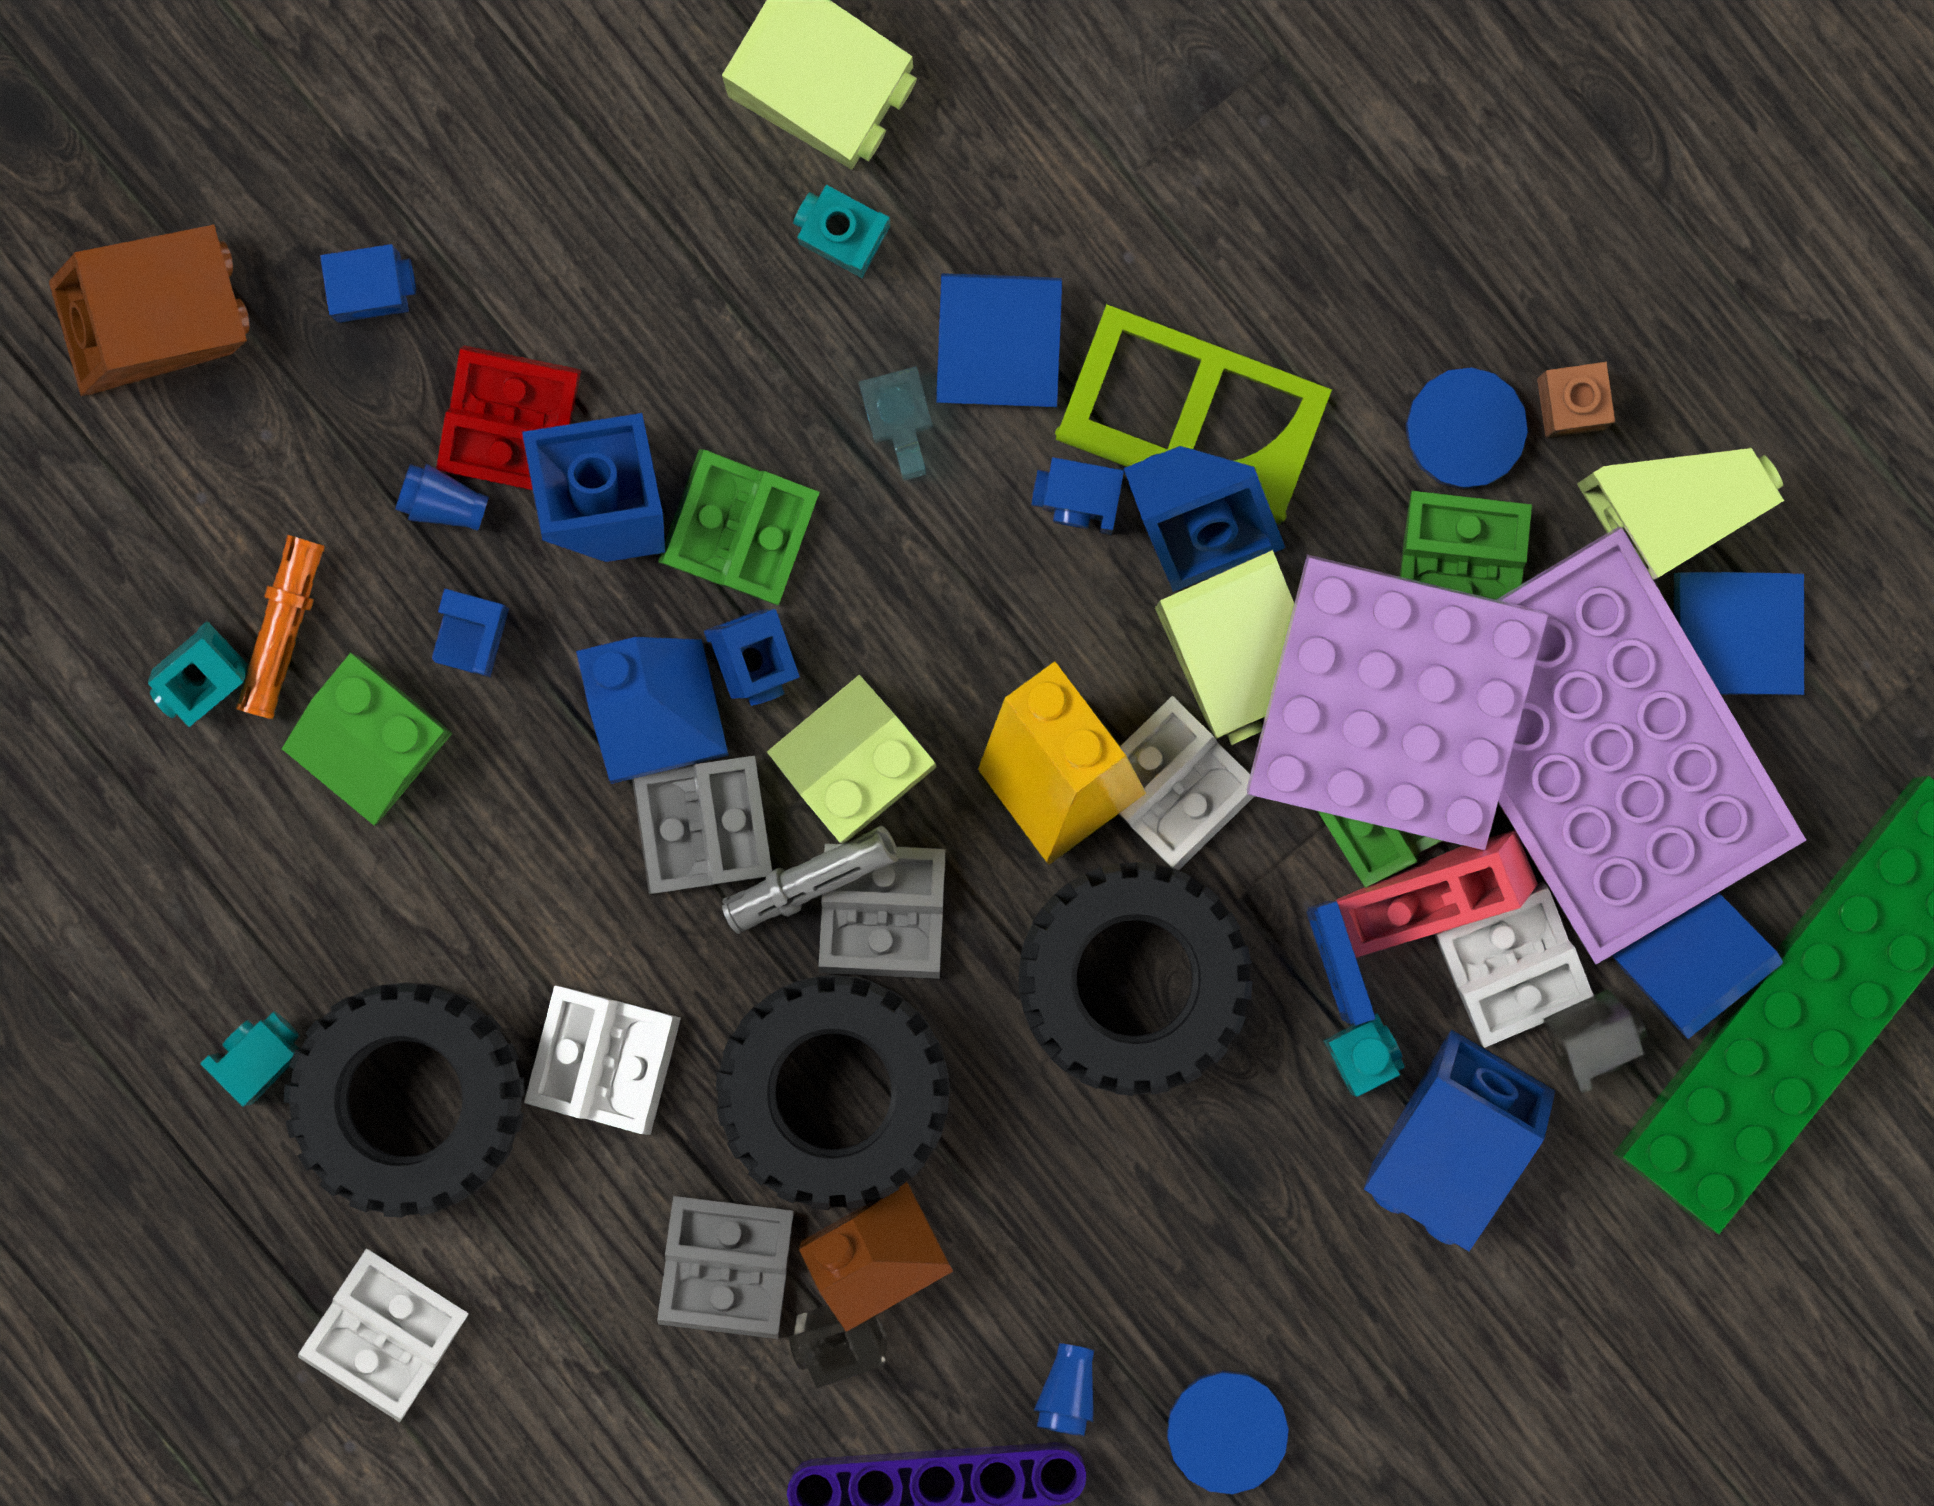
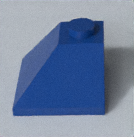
[522,413,665,562]
[1124,446,1285,592]
[576,637,729,784]

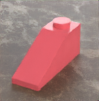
[1336,830,1538,958]

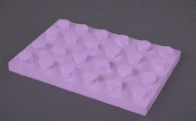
[1496,527,1806,964]

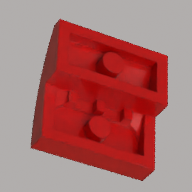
[436,345,581,490]

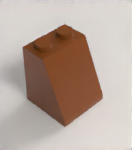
[49,225,249,396]

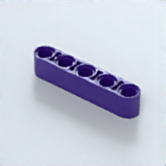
[787,1442,1086,1506]

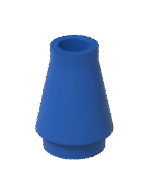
[395,463,489,531]
[1034,1343,1094,1436]

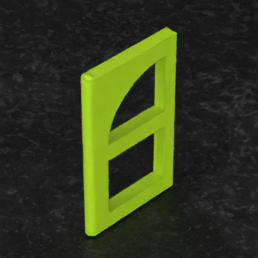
[1055,304,1332,525]

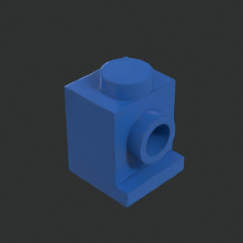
[1031,457,1124,535]
[704,609,800,706]

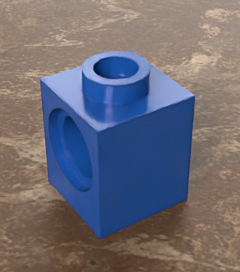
[320,244,416,323]

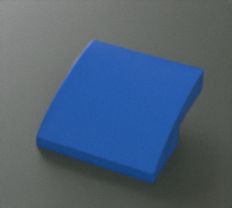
[936,273,1062,407]
[1674,572,1804,696]

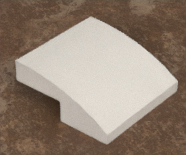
[1119,696,1254,870]
[1434,881,1595,1048]
[524,986,681,1135]
[298,1248,469,1422]

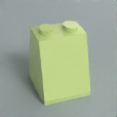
[722,0,917,170]
[1577,448,1784,580]
[1155,550,1294,745]
[767,675,937,844]

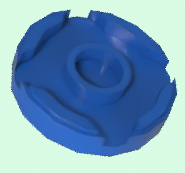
[1405,367,1528,489]
[1167,1370,1289,1494]

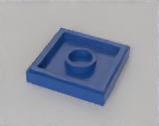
[1612,892,1783,1039]
[1306,901,1376,1026]

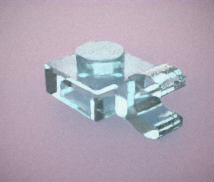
[858,366,933,481]

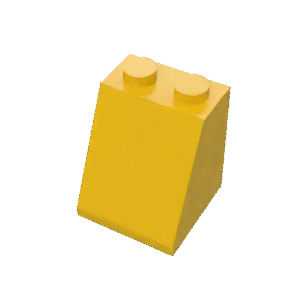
[978,661,1146,865]

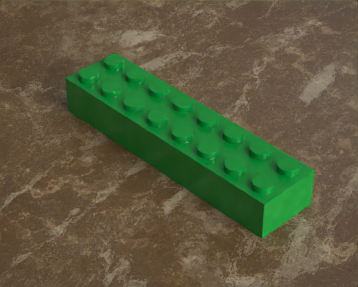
[1613,776,1934,1234]

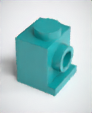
[793,185,891,278]
[148,621,248,727]
[200,1011,300,1107]
[1323,1013,1405,1097]

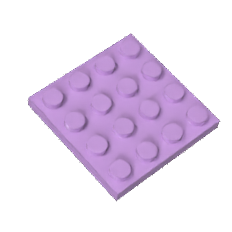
[1246,554,1548,850]

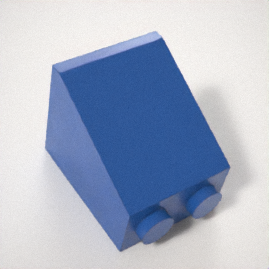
[1364,1029,1555,1251]

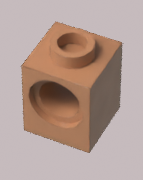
[1537,362,1615,438]

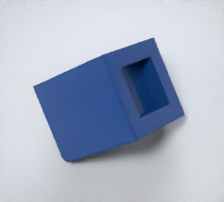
[432,588,509,678]

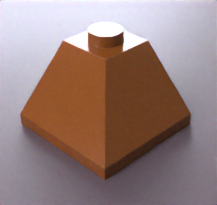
[799,1182,953,1332]

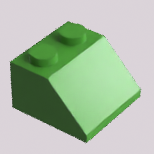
[282,653,453,826]

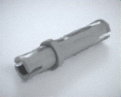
[722,826,898,934]

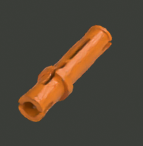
[236,535,325,719]

